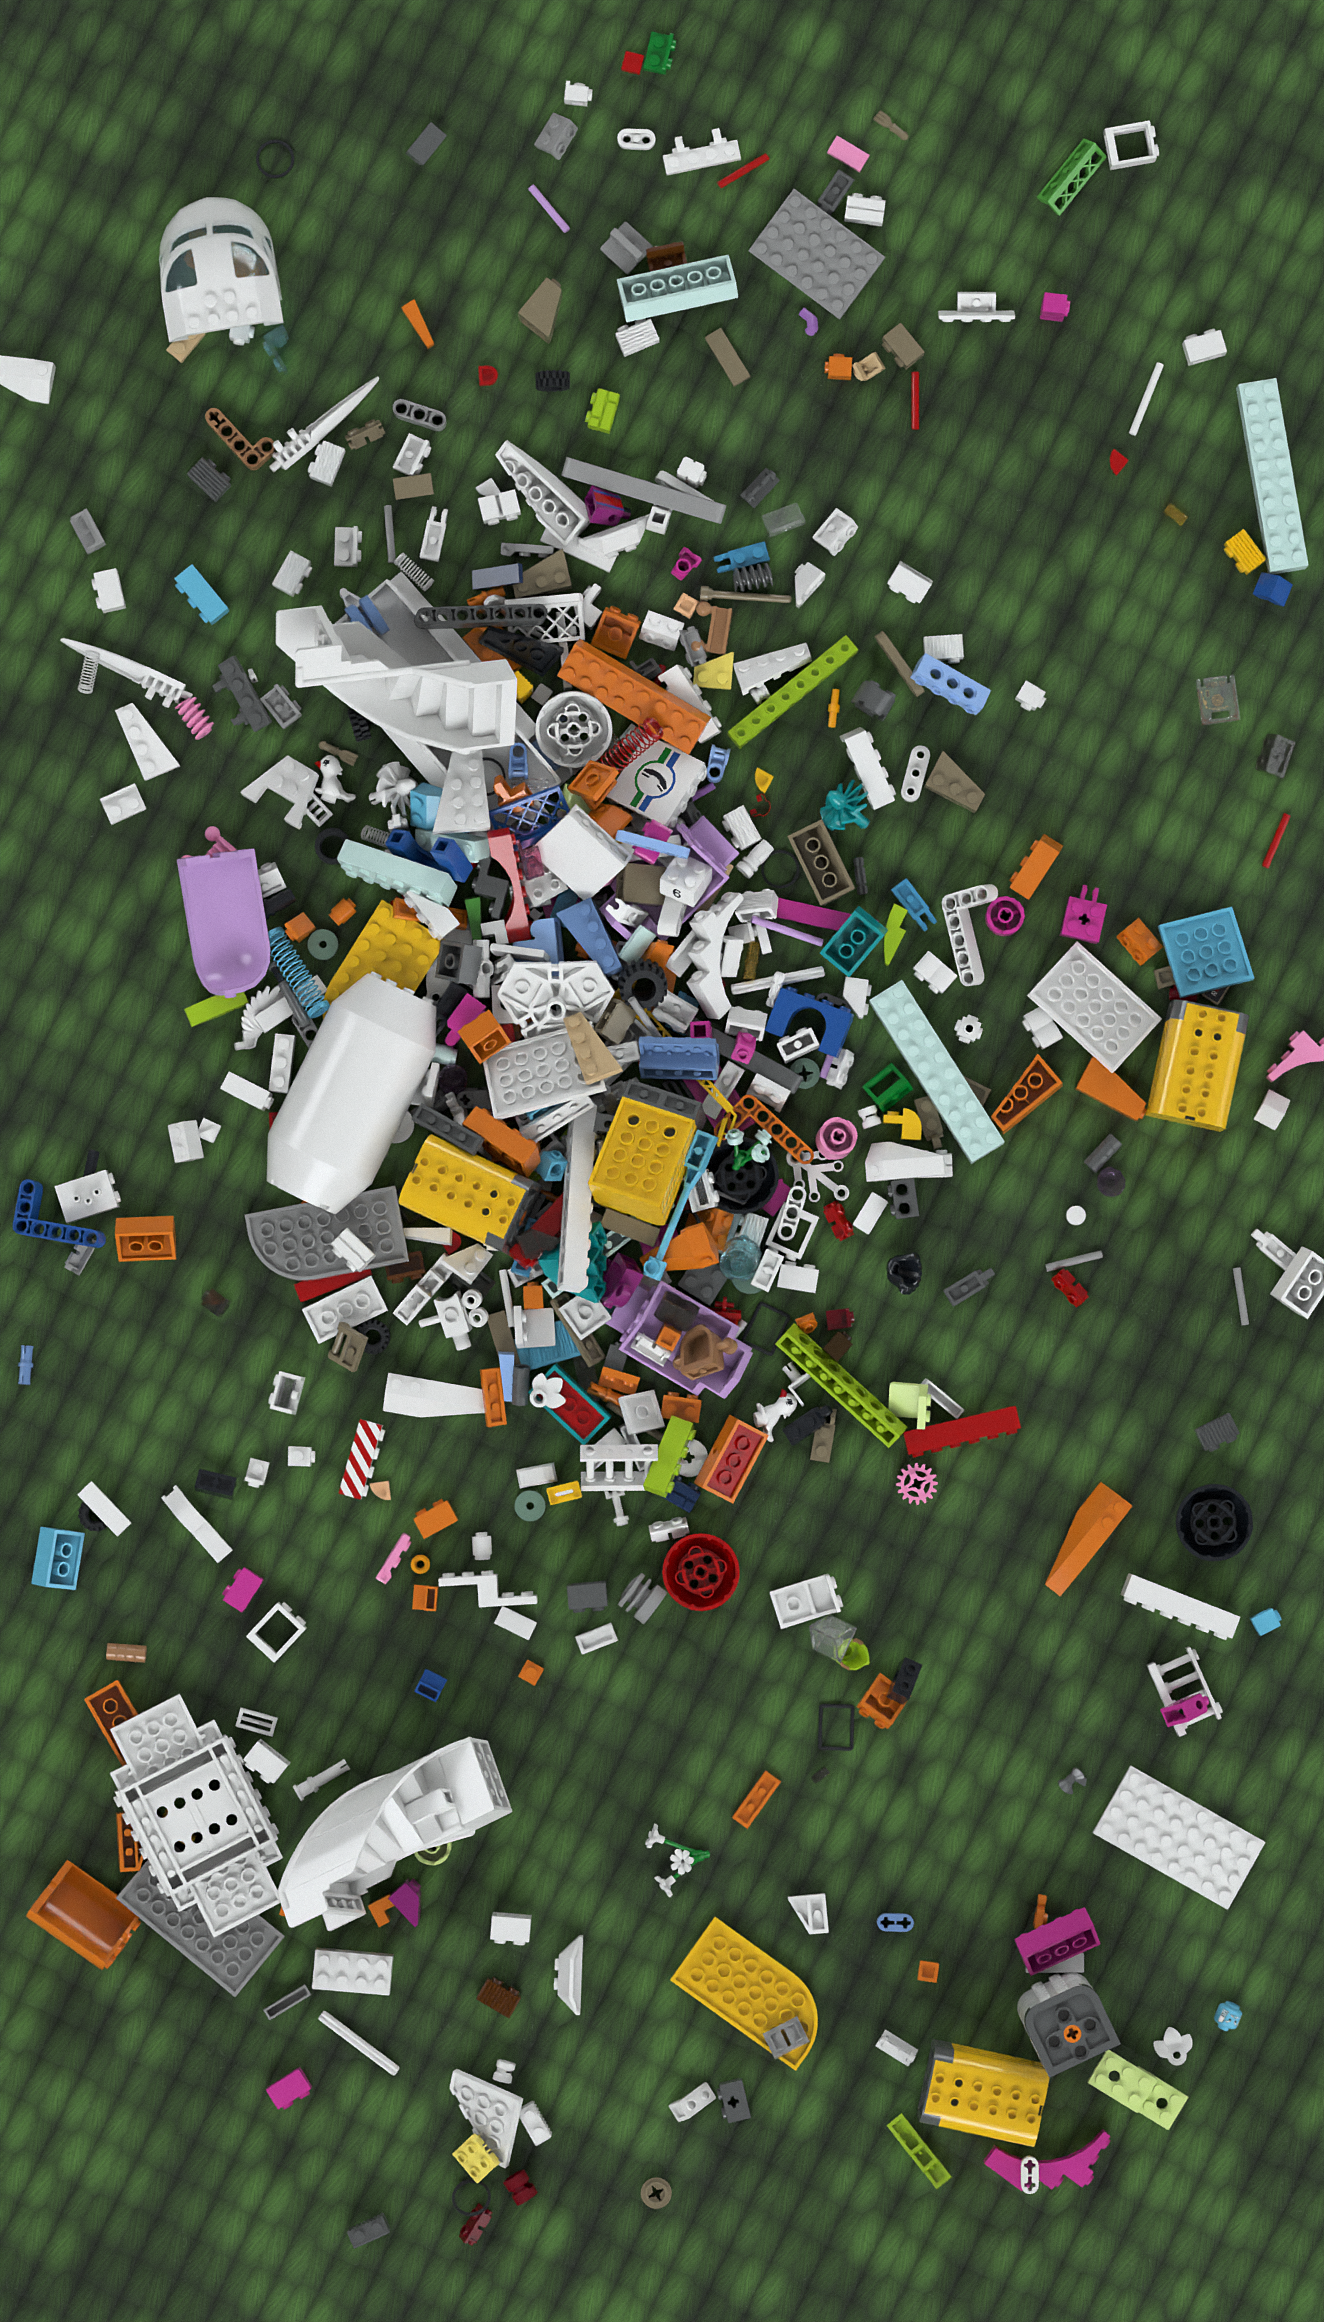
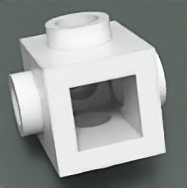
[954,1015,983,1044]

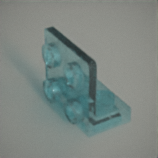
[262,324,289,376]

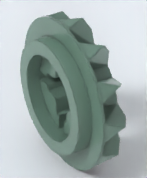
[790,1058,820,1089]

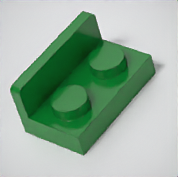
[643,32,677,75]

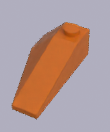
[640,1222,719,1271]

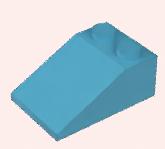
[410,782,470,833]

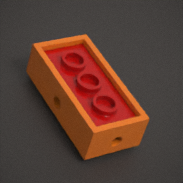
[694,1415,769,1504]

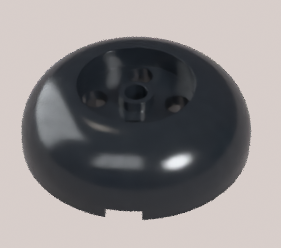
[702,1137,779,1214]
[1176,1484,1253,1561]

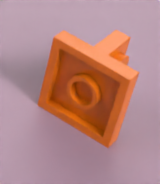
[567,760,619,810]

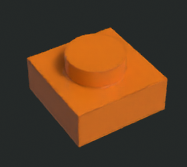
[518,1659,544,1686]
[917,1960,939,1983]

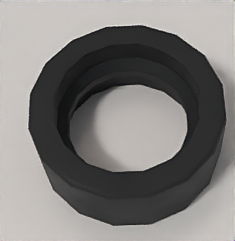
[315,828,350,865]

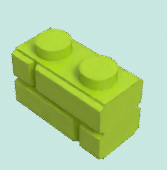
[585,388,620,434]

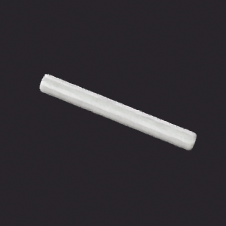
[731,966,825,995]
[318,2011,399,2076]

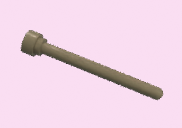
[700,586,792,603]

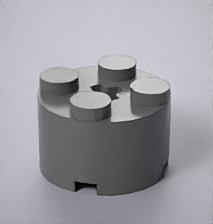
[851,680,896,721]

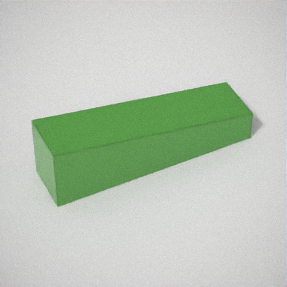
[465,895,482,940]

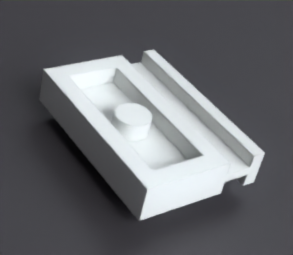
[100,783,146,825]

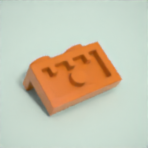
[598,1366,640,1395]
[661,1392,702,1423]

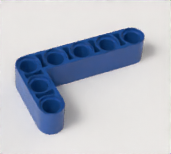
[13,1179,106,1248]

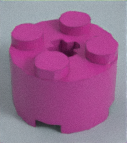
[985,896,1025,936]

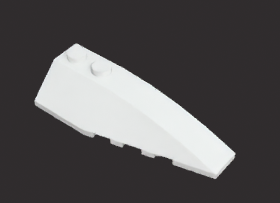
[495,440,591,547]
[383,1373,485,1417]

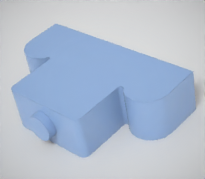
[513,918,564,976]

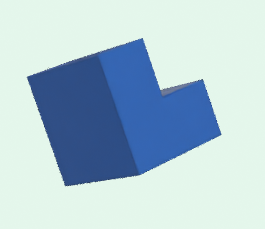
[1253,572,1293,607]
[414,1669,447,1702]

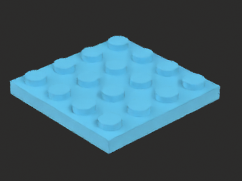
[1158,907,1254,998]

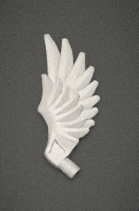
[234,984,284,1051]

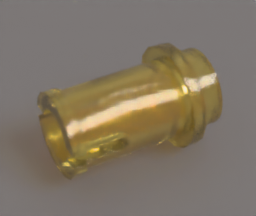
[1163,503,1188,526]

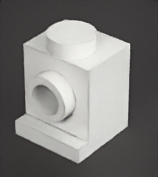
[564,81,593,106]

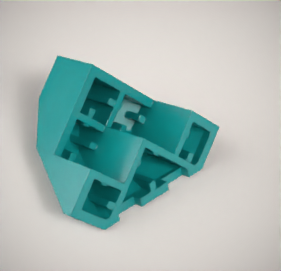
[538,1221,607,1303]

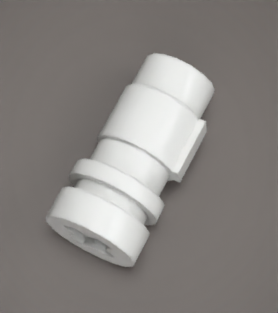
[736,839,774,879]

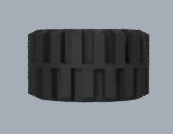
[618,958,668,1011]

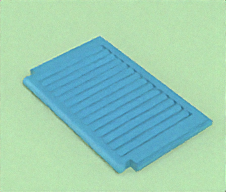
[514,1320,581,1370]

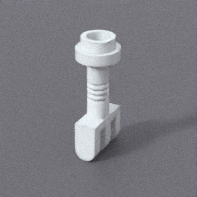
[604,1491,629,1526]

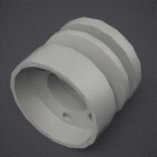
[617,1572,668,1624]

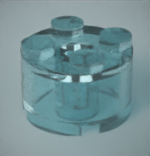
[719,1235,762,1281]

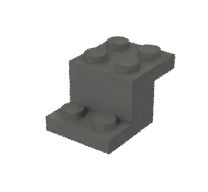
[472,856,510,921]

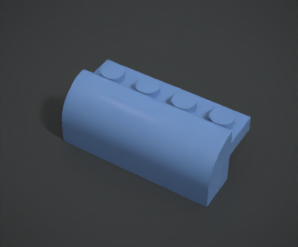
[639,1036,719,1080]

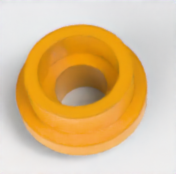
[411,1555,430,1574]

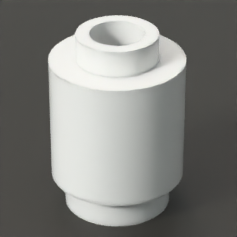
[472,1532,492,1560]

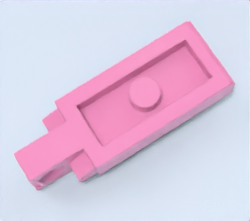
[376,1532,411,1584]

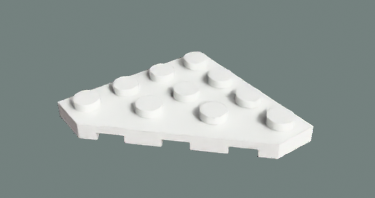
[450,2069,523,2168]

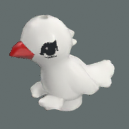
[314,755,356,804]
[753,1389,797,1442]

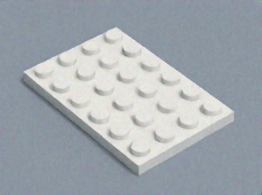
[1027,941,1162,1073]
[483,1021,607,1120]

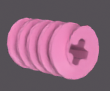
[175,697,214,740]

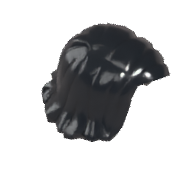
[886,1252,922,1295]

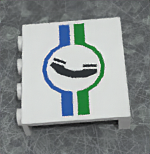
[607,734,707,829]

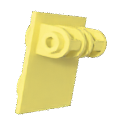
[452,2133,500,2184]

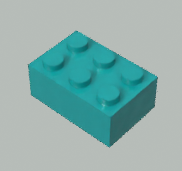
[820,906,888,977]

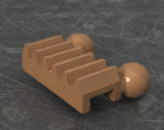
[691,601,733,655]

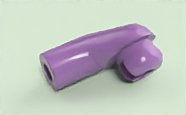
[799,307,818,336]

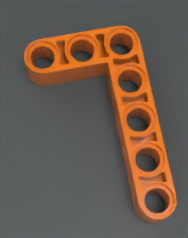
[714,1094,814,1165]

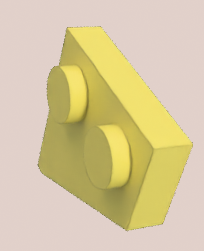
[693,652,734,690]

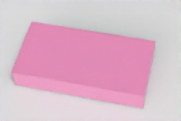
[827,136,870,173]

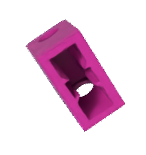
[1160,1693,1209,1727]

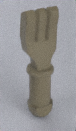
[873,110,909,140]
[319,741,358,766]

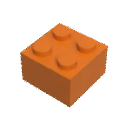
[457,1010,512,1064]

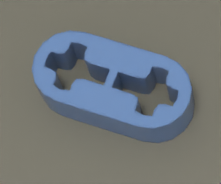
[877,1913,914,1932]

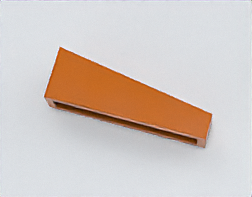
[401,299,434,349]

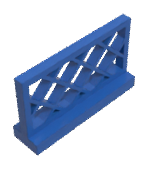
[489,785,570,851]

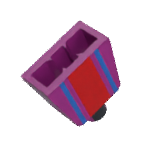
[584,485,631,526]

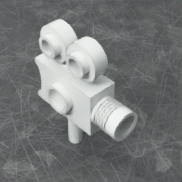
[419,1289,489,1351]

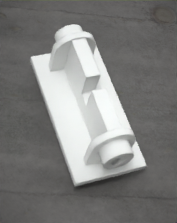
[826,1049,854,1089]
[630,1332,672,1366]
[648,1517,689,1543]
[876,2029,918,2066]

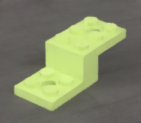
[1087,2050,1188,2130]

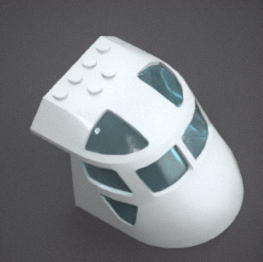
[159,197,284,342]

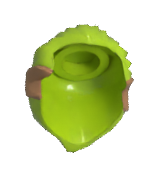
[834,1637,870,1670]

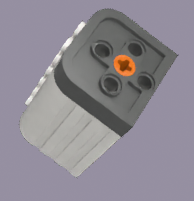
[1017,1973,1121,2078]

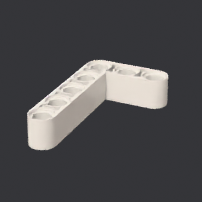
[942,884,998,986]

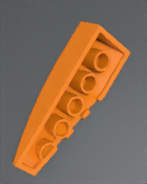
[1045,1482,1132,1596]

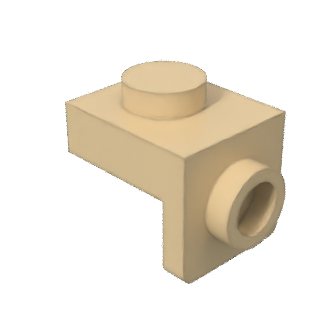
[852,352,886,381]

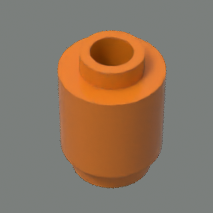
[329,898,357,926]

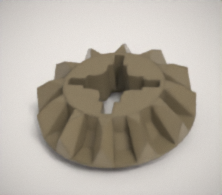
[641,2177,672,2209]

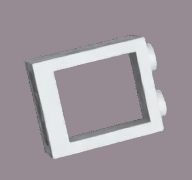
[1103,120,1159,170]
[220,1072,274,1111]
[765,1202,819,1262]
[246,1602,307,1663]

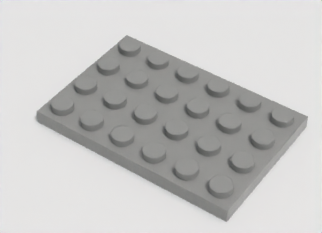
[748,189,886,319]

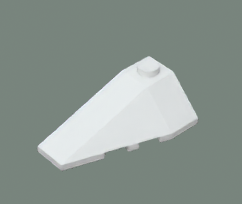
[0,355,56,404]
[865,1142,946,1182]

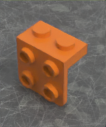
[685,1204,734,1251]

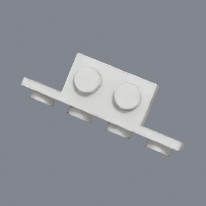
[938,292,1015,322]

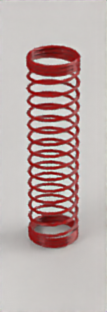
[596,717,664,773]

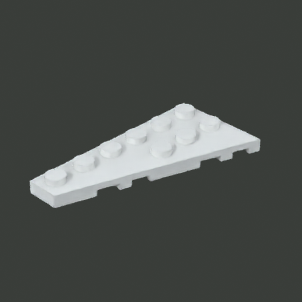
[433,749,490,835]

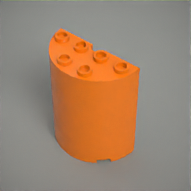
[26,1860,141,1970]

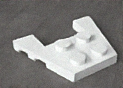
[240,755,319,830]

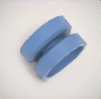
[344,595,390,635]

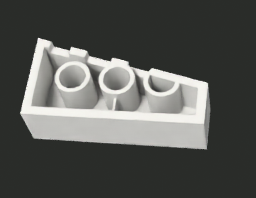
[658,665,722,744]

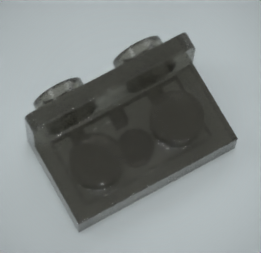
[1255,734,1296,778]

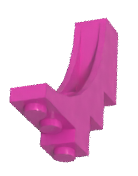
[983,2129,1111,2191]

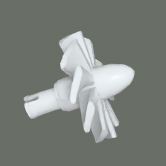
[369,762,418,817]

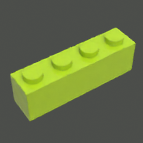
[643,1415,696,1498]

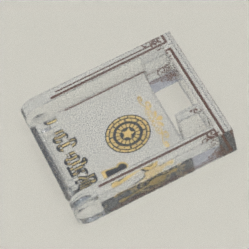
[1196,675,1240,725]

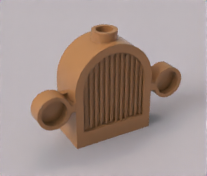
[673,1324,738,1380]

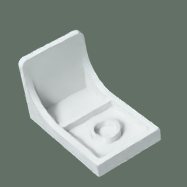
[770,1573,843,1629]

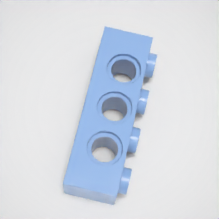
[910,653,991,715]

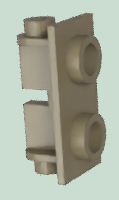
[345,419,385,450]

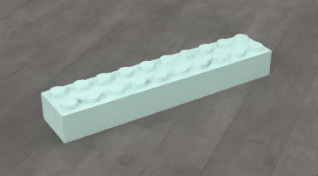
[1236,378,1308,574]
[869,980,1005,1164]

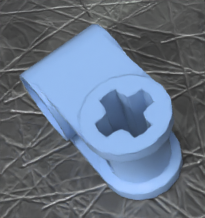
[706,744,731,783]

